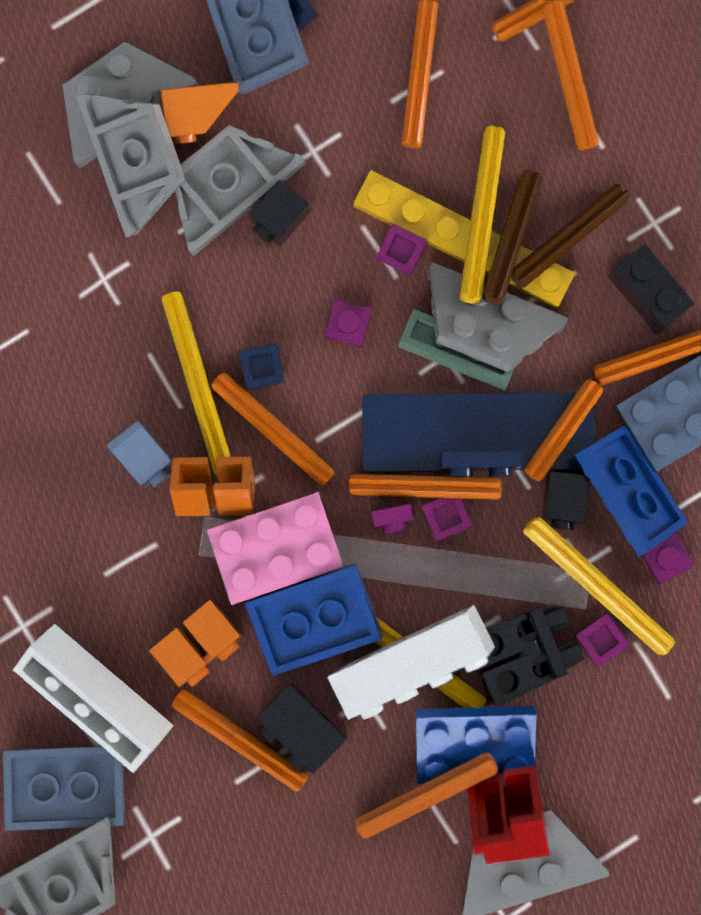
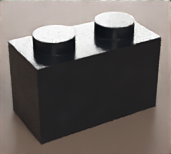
[608,244,695,335]
[256,683,347,774]

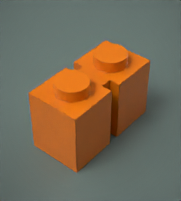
[170,457,255,516]
[149,600,243,687]

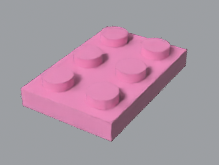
[206,492,344,605]

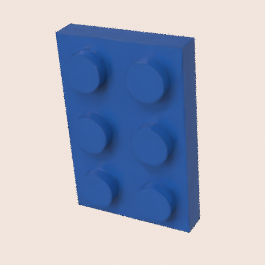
[575,424,688,556]
[245,563,383,676]
[416,706,537,784]

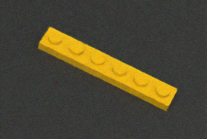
[353,170,575,309]

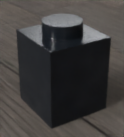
[249,180,310,247]
[542,471,590,531]

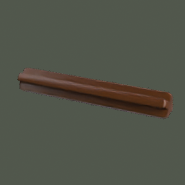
[482,169,542,306]
[511,184,630,288]

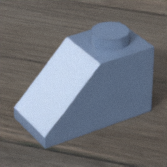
[106,420,172,488]

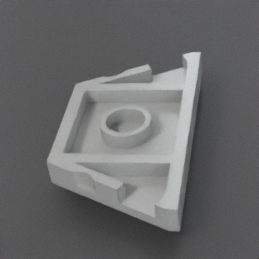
[63,42,198,169]
[76,93,185,238]
[174,125,306,256]
[427,262,568,372]
[461,809,609,915]
[0,817,115,915]

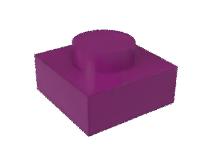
[376,224,428,276]
[325,299,372,348]
[421,498,473,542]
[371,504,413,534]
[642,532,694,585]
[574,613,630,668]

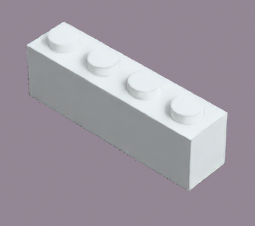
[327,605,495,720]
[13,624,174,773]

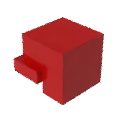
[467,766,550,864]

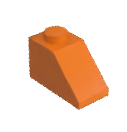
[157,82,239,144]

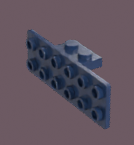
[362,392,595,477]

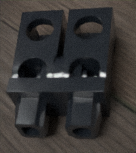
[478,606,584,707]

